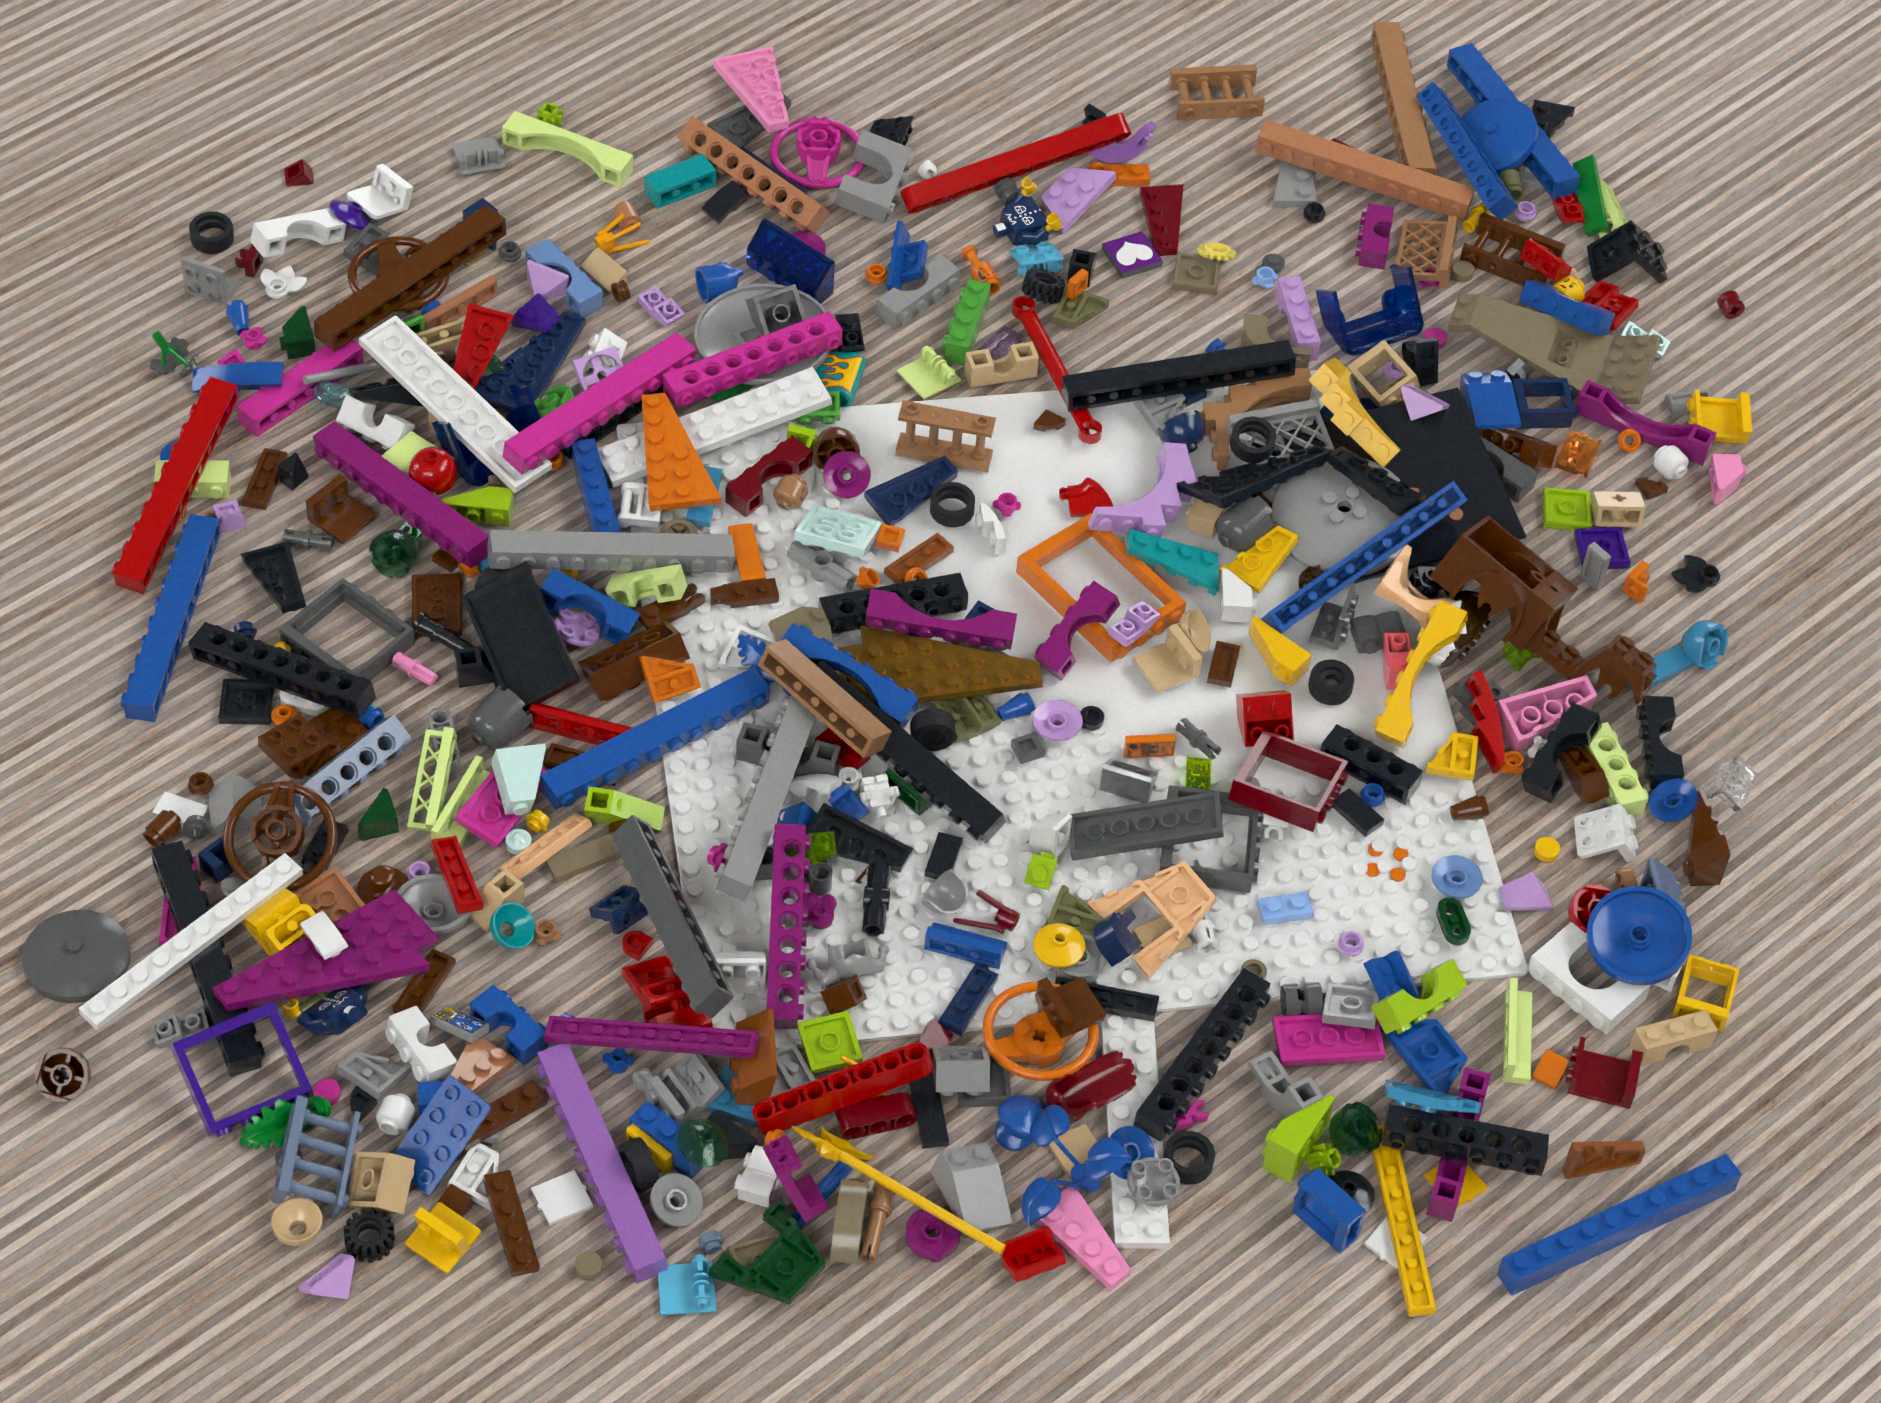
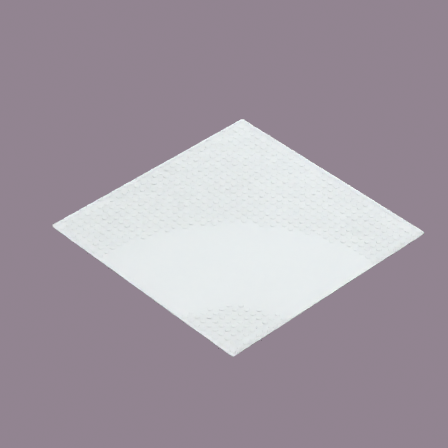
[617,368,1528,1057]

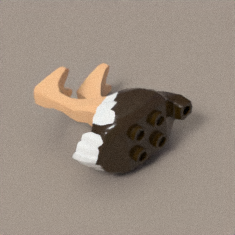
[1373,544,1491,668]

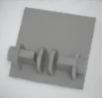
[452,136,506,175]

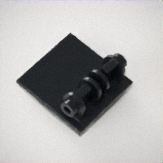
[869,116,914,146]

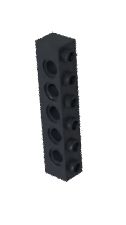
[818,572,968,634]
[1382,1104,1549,1176]

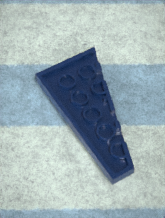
[475,311,586,419]

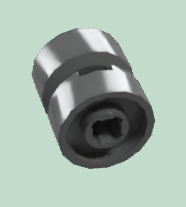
[1280,982,1323,1016]

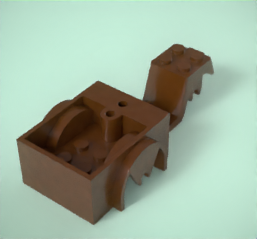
[1429,516,1657,705]

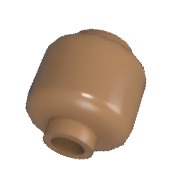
[773,474,809,511]

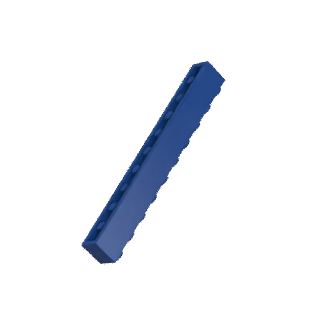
[1447,43,1580,200]
[1261,481,1467,634]
[121,514,221,722]
[539,667,771,810]
[1497,1154,1742,1296]

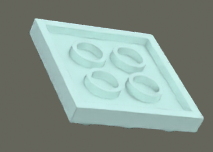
[793,504,883,558]

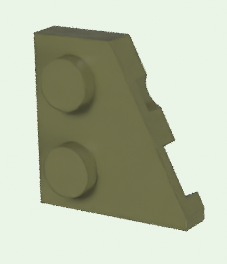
[1052,291,1110,329]
[1046,885,1104,938]

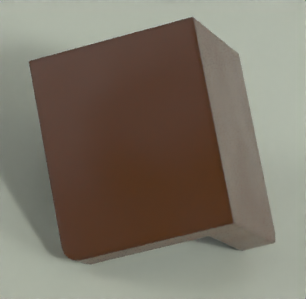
[820,974,867,1015]

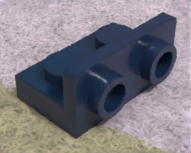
[589,885,648,935]

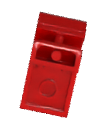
[622,955,713,1028]

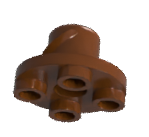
[357,865,408,905]

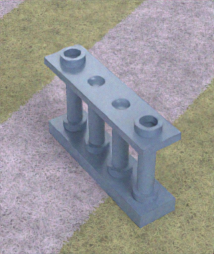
[271,1096,363,1219]

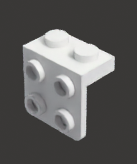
[347,164,413,219]
[1574,803,1638,862]

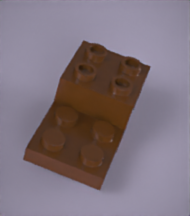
[258,708,368,779]

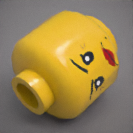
[1553,276,1585,301]

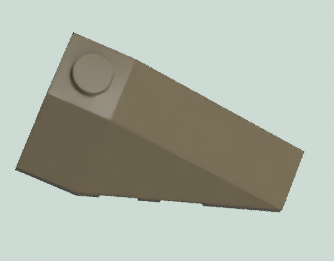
[768,606,839,674]

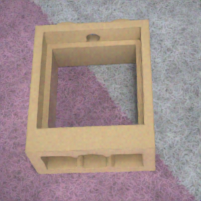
[1347,340,1420,408]

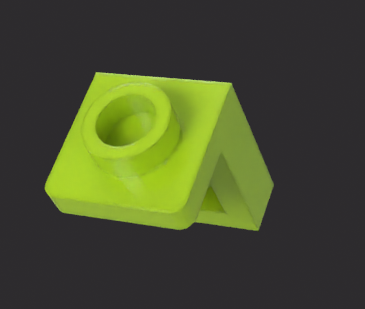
[787,424,817,455]
[1024,851,1059,891]

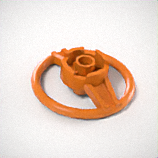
[982,981,1099,1081]

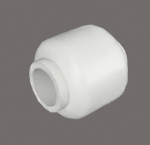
[1654,445,1689,480]
[376,1093,416,1135]

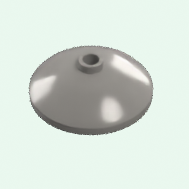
[397,874,471,935]

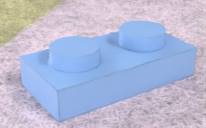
[1257,892,1314,925]

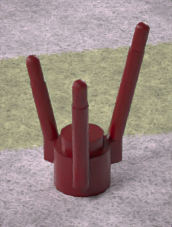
[953,890,1021,934]

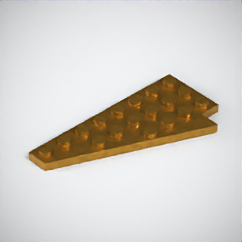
[838,626,1043,706]

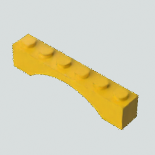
[1373,600,1468,749]

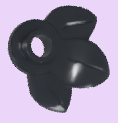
[1671,555,1720,593]

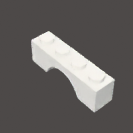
[250,208,347,258]

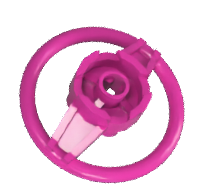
[770,116,865,189]

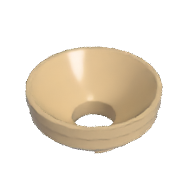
[1178,609,1211,653]
[271,1198,323,1246]

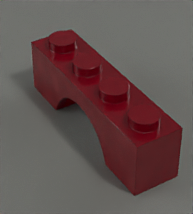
[725,436,813,517]

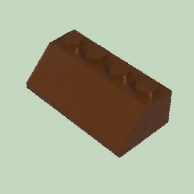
[578,620,690,701]

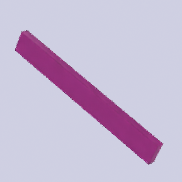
[544,1016,759,1058]

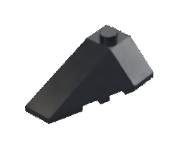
[349,377,424,407]

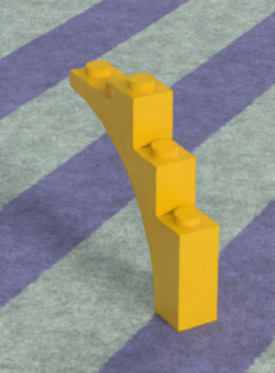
[1308,358,1401,468]

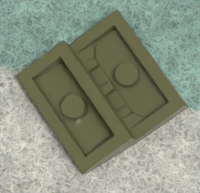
[930,695,1002,743]

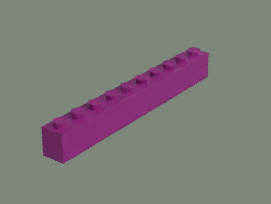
[313,421,489,569]

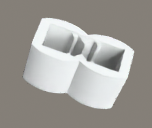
[734,1145,780,1208]

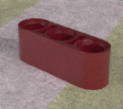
[835,1092,917,1140]

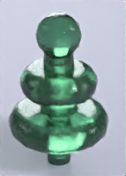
[485,355,505,373]

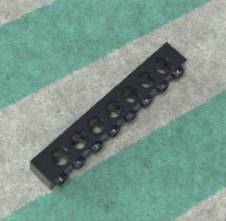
[188,622,376,719]
[1133,968,1271,1142]

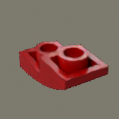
[1552,193,1585,223]
[815,727,870,770]

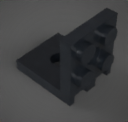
[1587,220,1668,284]

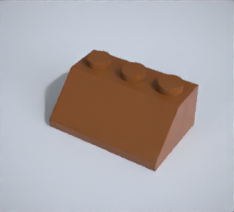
[729,1009,777,1106]

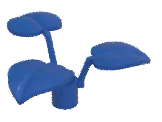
[1022,1105,1132,1227]

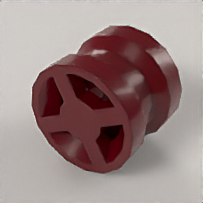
[1717,290,1745,319]

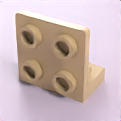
[1133,623,1203,693]

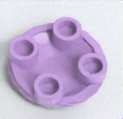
[554,609,601,646]

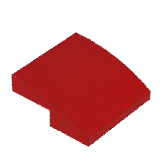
[1581,280,1639,331]

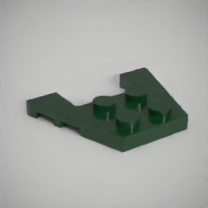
[709,1198,826,1305]

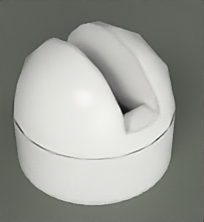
[917,160,937,180]

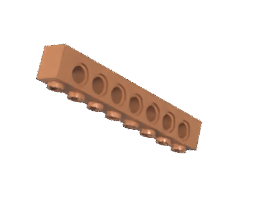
[677,116,830,233]

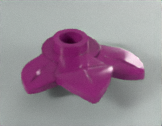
[802,892,837,929]

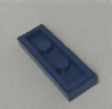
[938,963,999,1036]

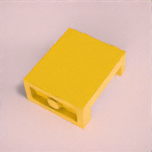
[1686,389,1753,444]

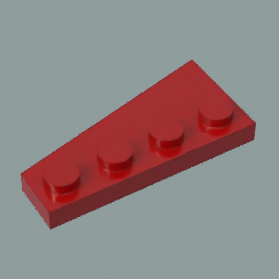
[453,303,514,390]

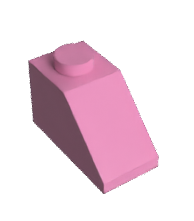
[1708,454,1746,505]

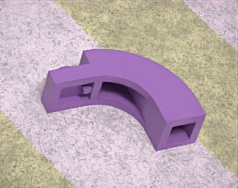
[1088,120,1157,163]

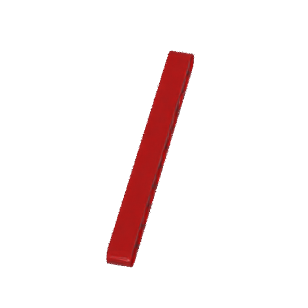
[900,113,1132,214]

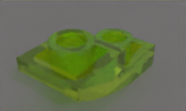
[785,831,837,865]

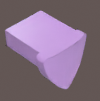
[213,499,247,533]

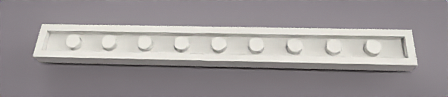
[79,853,303,1030]

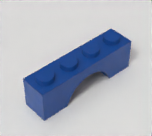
[1519,280,1615,335]
[540,568,640,644]

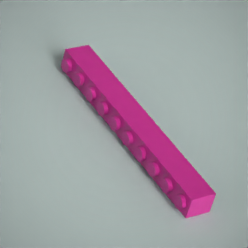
[502,332,696,475]

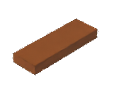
[884,532,954,584]

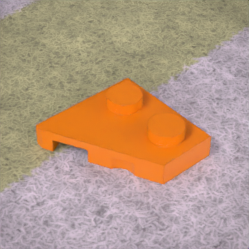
[639,656,701,703]

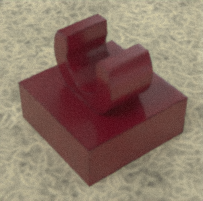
[235,244,263,278]

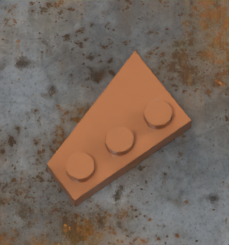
[450,1038,516,1094]

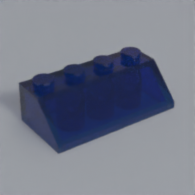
[746,218,835,304]

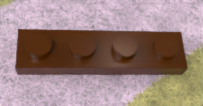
[464,1080,549,1151]
[483,1170,540,1277]

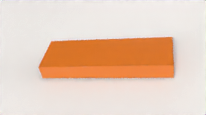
[728,523,766,582]

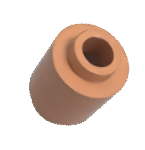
[614,201,642,234]

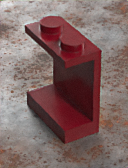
[1565,1037,1643,1109]

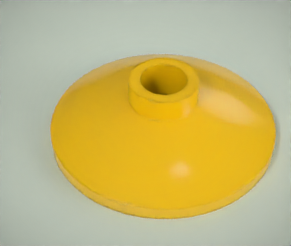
[1033,923,1085,968]

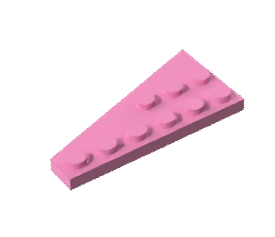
[713,46,789,133]

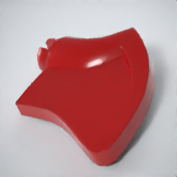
[1059,478,1113,517]

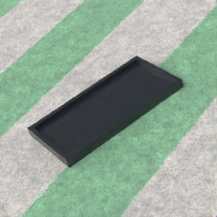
[461,561,581,712]

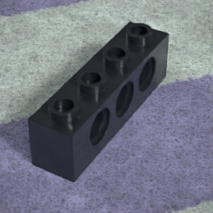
[1320,724,1423,805]

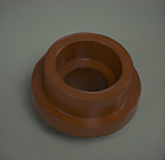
[188,772,214,796]

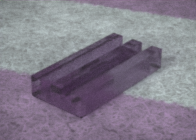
[978,325,1023,360]

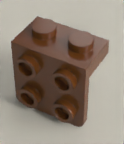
[1035,977,1106,1039]

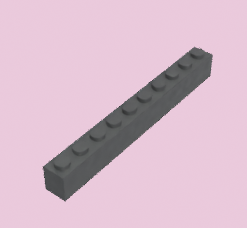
[611,815,734,1018]

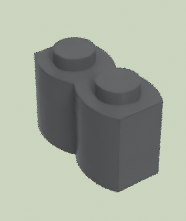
[1350,611,1406,654]

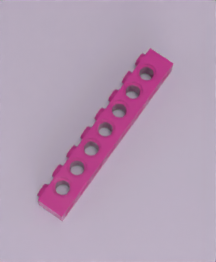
[662,311,842,409]

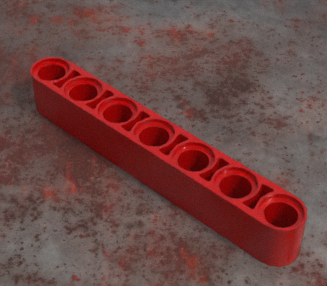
[752,1042,933,1135]

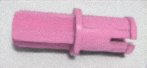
[392,652,438,686]

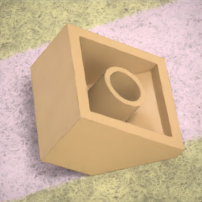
[347,1151,415,1214]

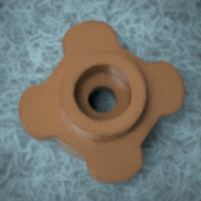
[535,919,561,946]

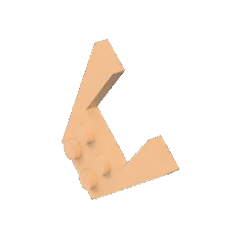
[1087,861,1217,979]

